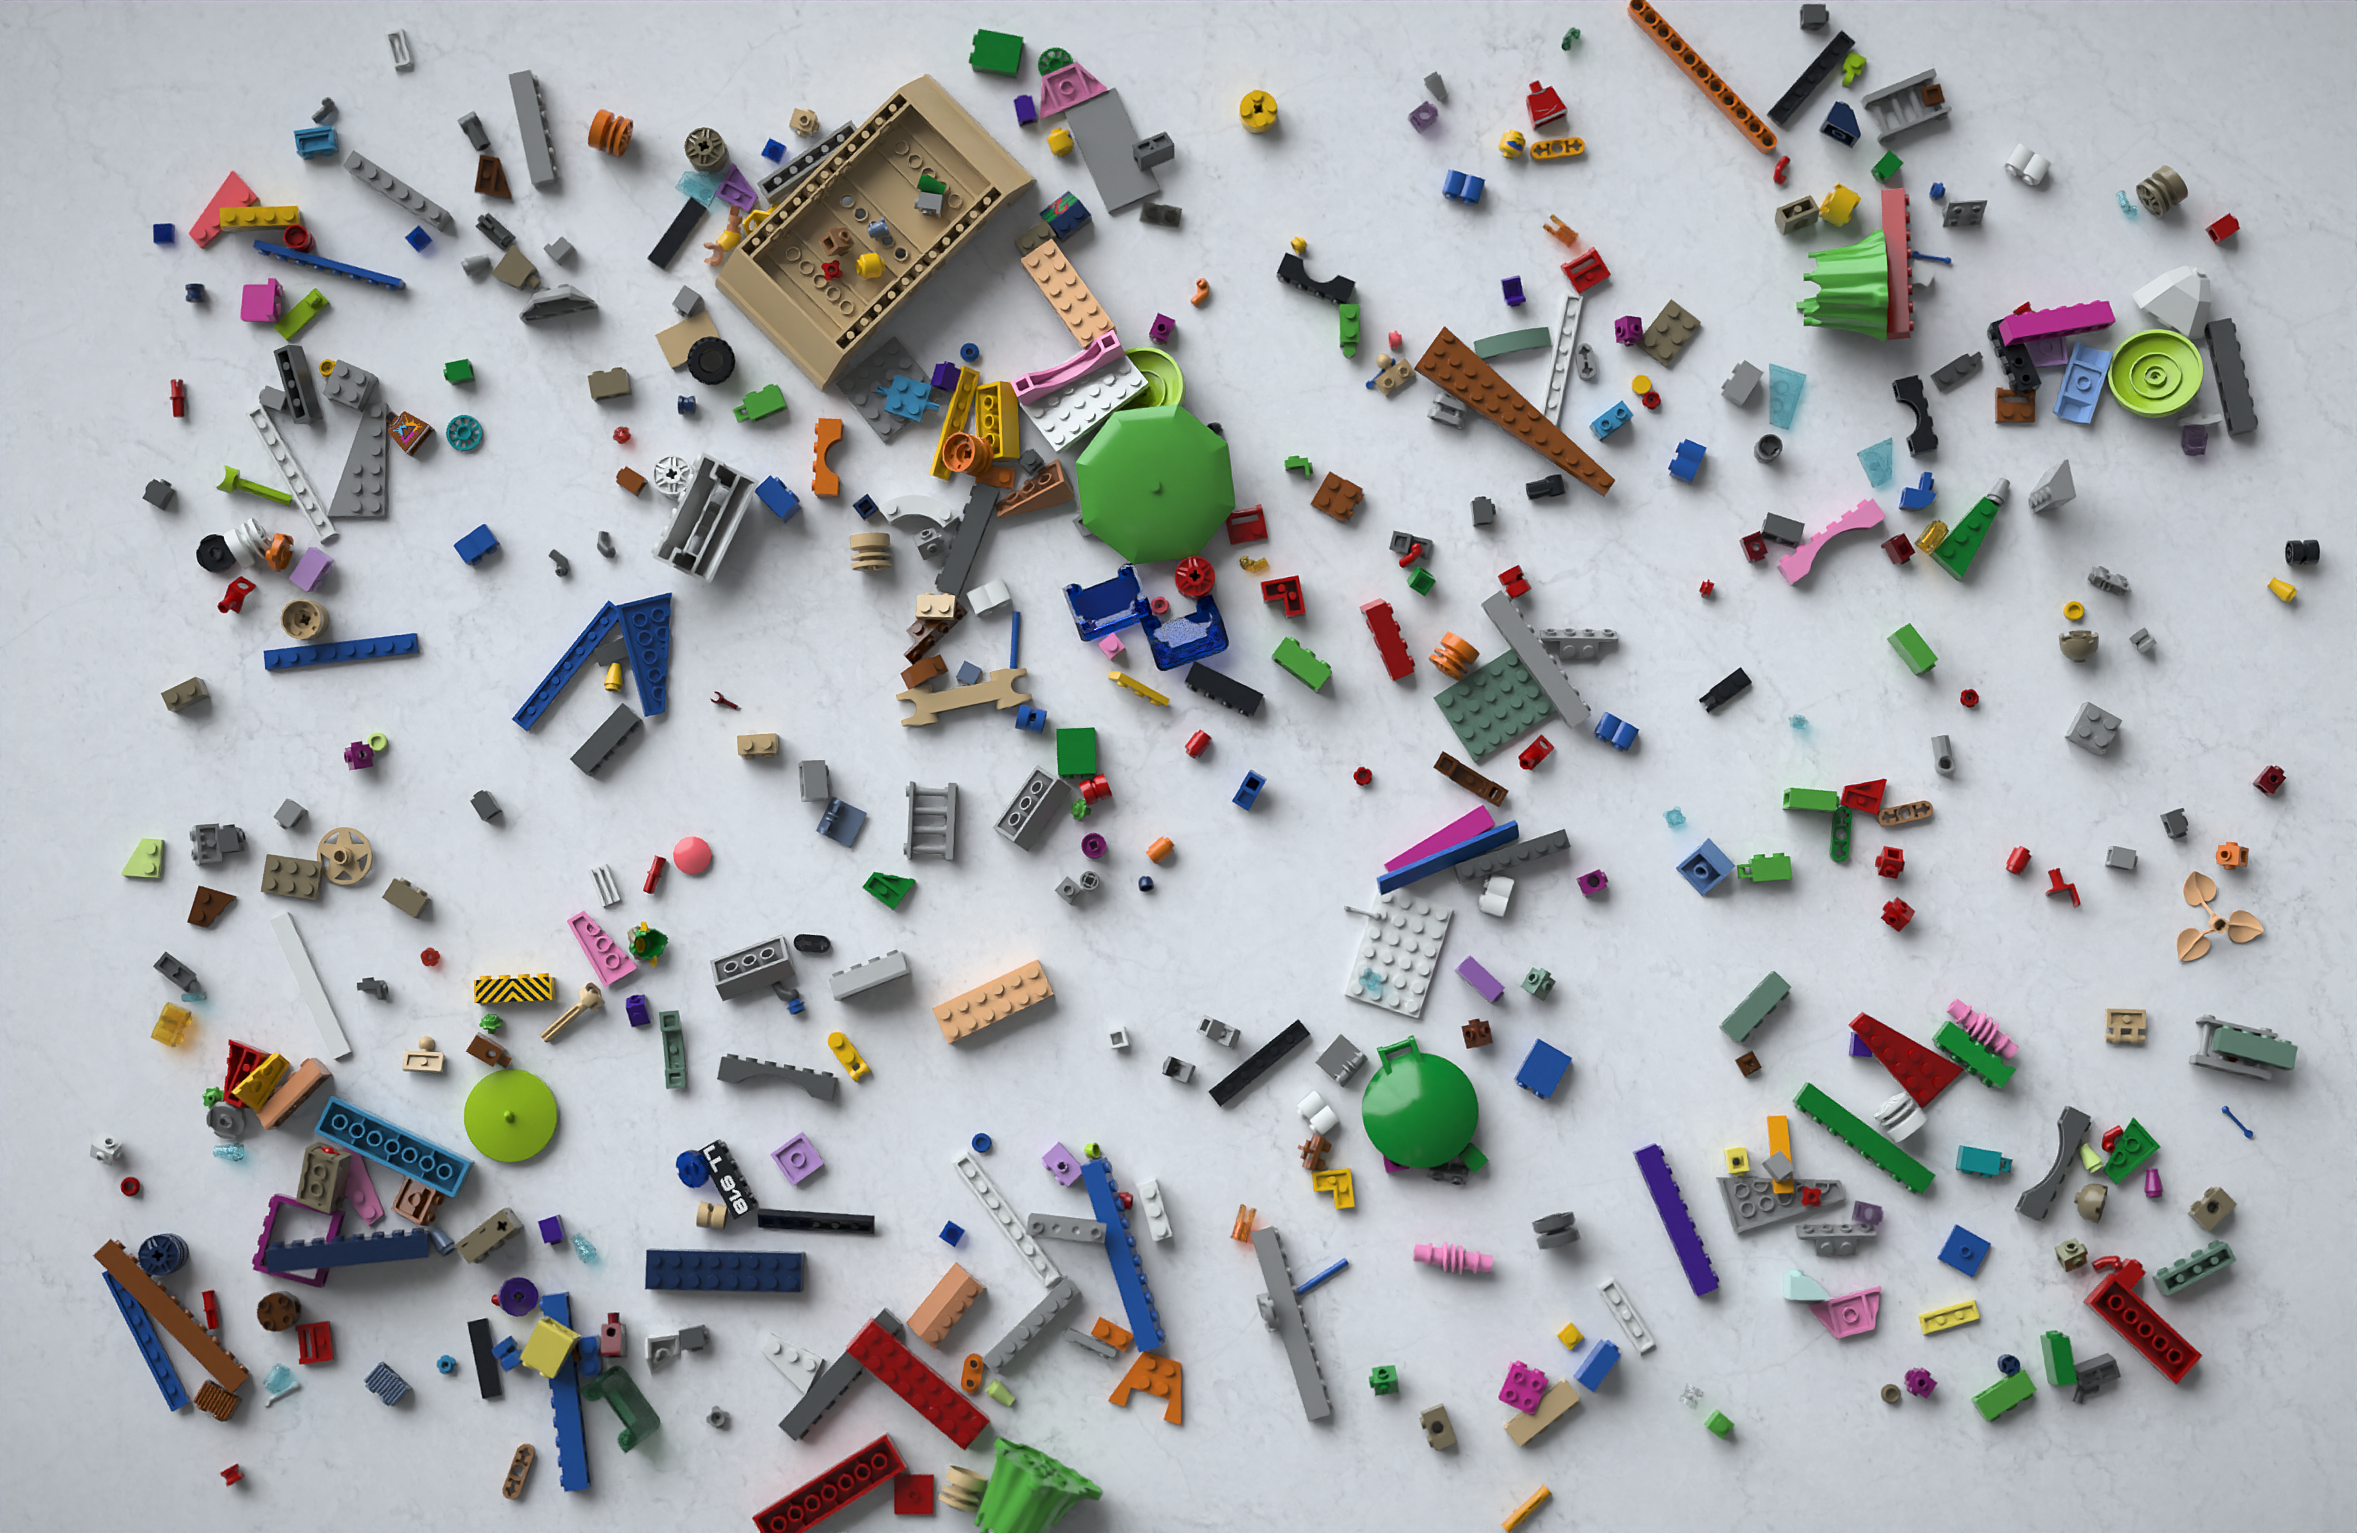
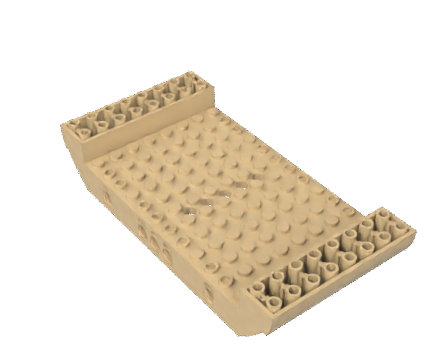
[715,74,1037,392]

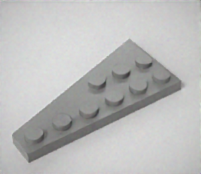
[1716,1177,1846,1233]

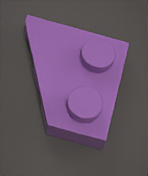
[715,163,758,214]

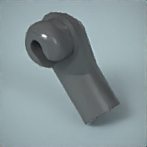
[597,531,616,558]
[549,549,569,577]
[771,981,799,1002]

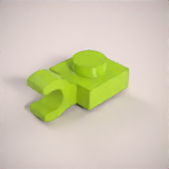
[1841,51,1867,87]

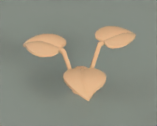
[2177,871,2264,961]

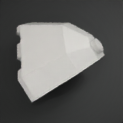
[2132,265,2212,340]

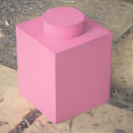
[1098,632,1126,661]

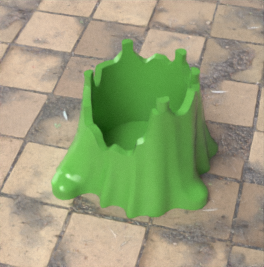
[1796,230,1888,341]
[974,1437,1103,1533]

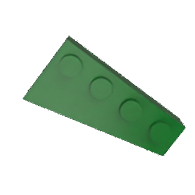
[1929,496,1999,581]
[1932,1021,2016,1088]

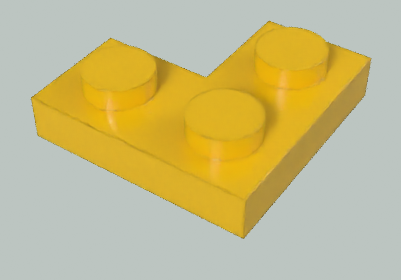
[1311,1168,1355,1209]

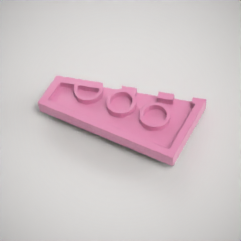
[567,911,639,987]
[341,1147,385,1226]

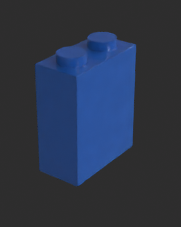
[1514,1039,1572,1100]
[1573,1339,1621,1392]

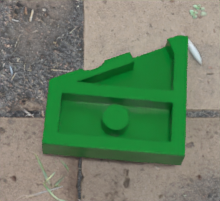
[862,872,916,911]

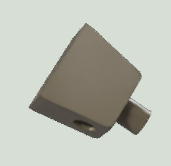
[492,245,541,291]

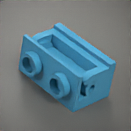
[294,125,339,159]
[1589,401,1634,442]

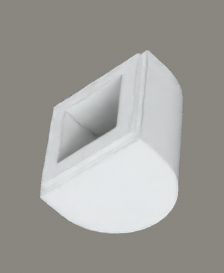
[1106,1027,1130,1050]

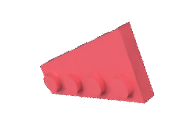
[188,170,259,249]

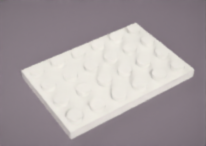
[1017,349,1150,455]
[1344,890,1453,1018]

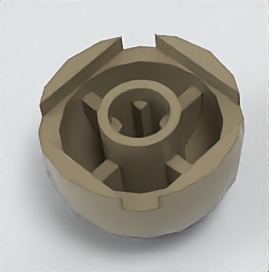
[2059,630,2099,663]
[2074,1183,2108,1224]

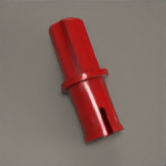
[170,379,186,418]
[643,855,667,894]
[202,1290,219,1330]

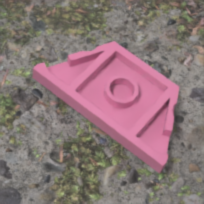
[1040,62,1108,119]
[1808,1286,1882,1339]

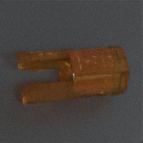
[1542,214,1580,248]
[1230,1204,1257,1243]

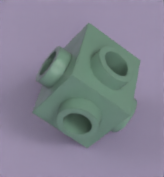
[1521,967,1556,1001]

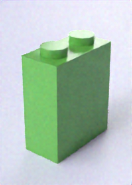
[1887,623,1938,675]
[1783,788,1840,813]

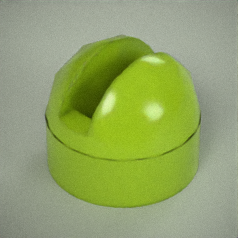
[1084,1143,1100,1159]

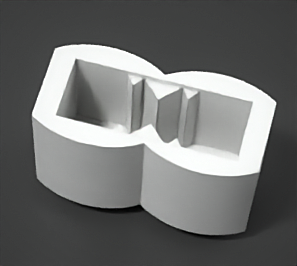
[2004,144,2051,185]
[967,578,1012,617]
[1478,873,1514,918]
[1297,1090,1340,1135]

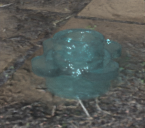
[1788,714,1809,729]
[1663,806,1686,829]
[1358,968,1381,991]

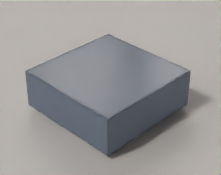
[956,661,982,685]

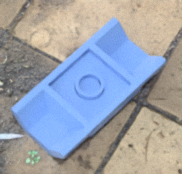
[2053,341,2113,424]

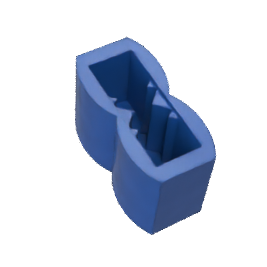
[1442,169,1485,206]
[1668,439,1707,484]
[453,524,500,566]
[1593,712,1639,752]
[579,1335,603,1377]

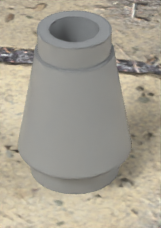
[1423,71,1448,101]
[461,254,491,276]
[1987,478,2010,508]

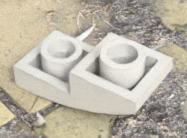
[2177,412,2223,428]

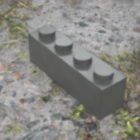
[273,345,323,424]
[570,703,642,776]

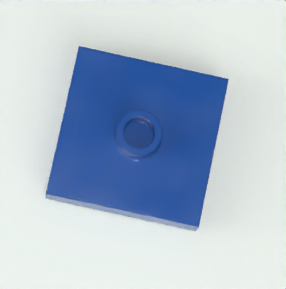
[1937,1224,1991,1278]

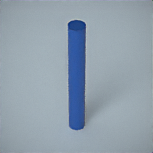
[1010,612,1020,669]
[1296,1258,1349,1296]

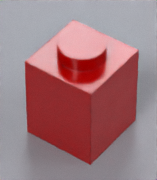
[2205,213,2240,245]
[2112,1258,2146,1289]

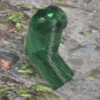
[1561,27,1581,51]

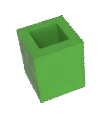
[1704,1409,1735,1439]

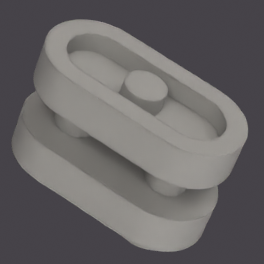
[1427,392,1470,429]

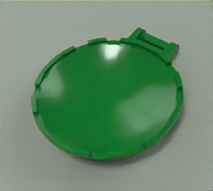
[1362,1035,1479,1168]

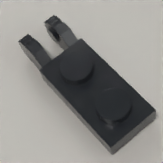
[1699,667,1752,713]

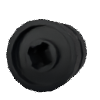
[2285,540,2320,565]

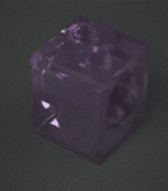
[1408,101,1438,134]
[2181,425,2208,456]
[1852,1200,1884,1226]

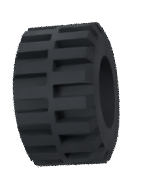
[687,336,735,385]

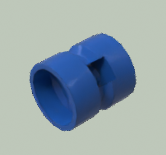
[1015,704,1047,735]
[490,1335,523,1373]

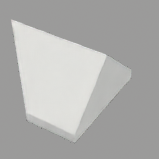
[645,1334,680,1375]

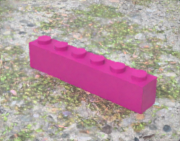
[1999,300,2116,346]
[1384,805,1495,873]

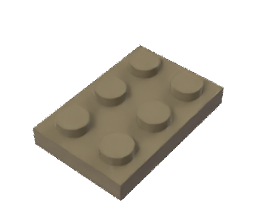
[1636,299,1701,368]
[261,854,325,900]

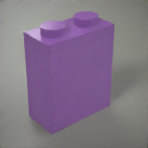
[1455,956,1505,1002]

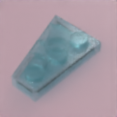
[1769,363,1806,430]

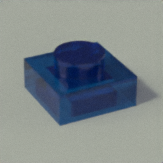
[761,138,787,165]
[153,223,175,244]
[405,225,433,253]
[938,1220,966,1247]

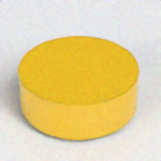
[1631,375,1651,395]
[2063,601,2084,621]

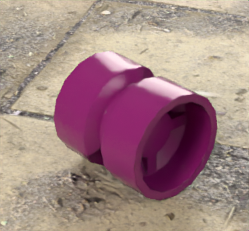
[1081,833,1107,859]

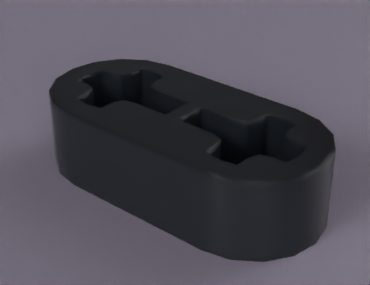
[793,934,831,953]

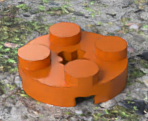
[265,533,294,572]

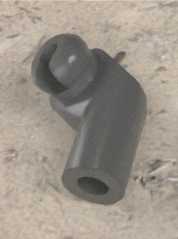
[311,97,335,124]
[2073,1384,2099,1404]

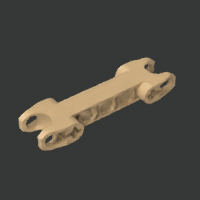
[896,668,1033,727]

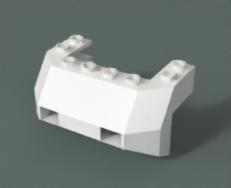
[651,452,760,585]

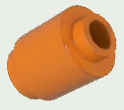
[1146,837,1175,864]

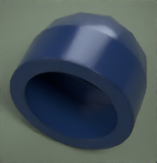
[1138,876,1154,892]

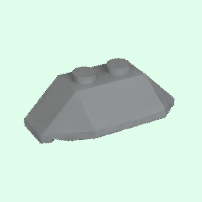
[519,284,598,323]

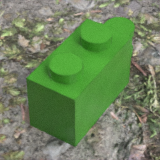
[1339,304,1359,359]
[733,384,788,423]
[1737,853,1792,883]

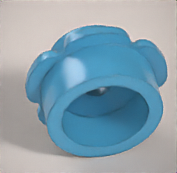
[437,1355,456,1374]

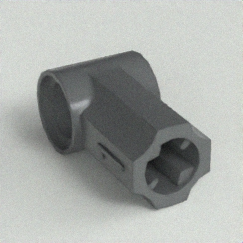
[457,111,491,152]

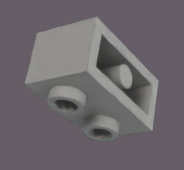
[1721,360,1764,407]
[798,760,830,802]

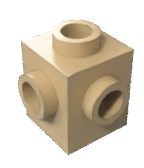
[789,108,820,138]

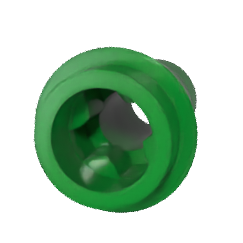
[917,174,946,196]

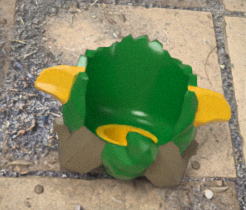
[628,921,668,967]

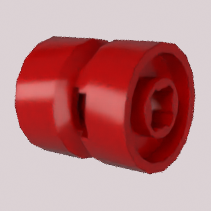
[283,224,315,253]
[1497,565,1532,599]
[1079,774,1113,806]

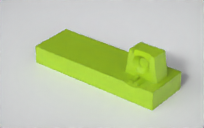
[274,288,330,341]

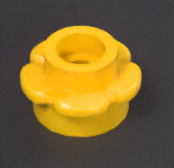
[1291,236,1307,255]
[319,359,336,378]

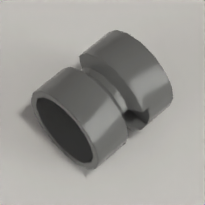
[1753,434,1783,463]

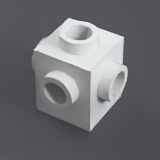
[90,1132,123,1166]

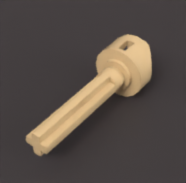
[540,982,605,1043]

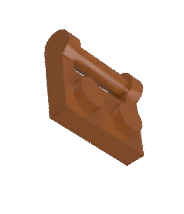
[1995,388,2036,423]

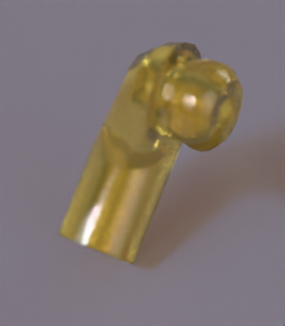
[1239,556,1269,573]

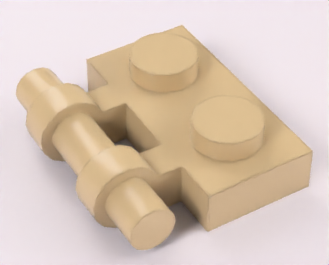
[2104,1008,2146,1044]

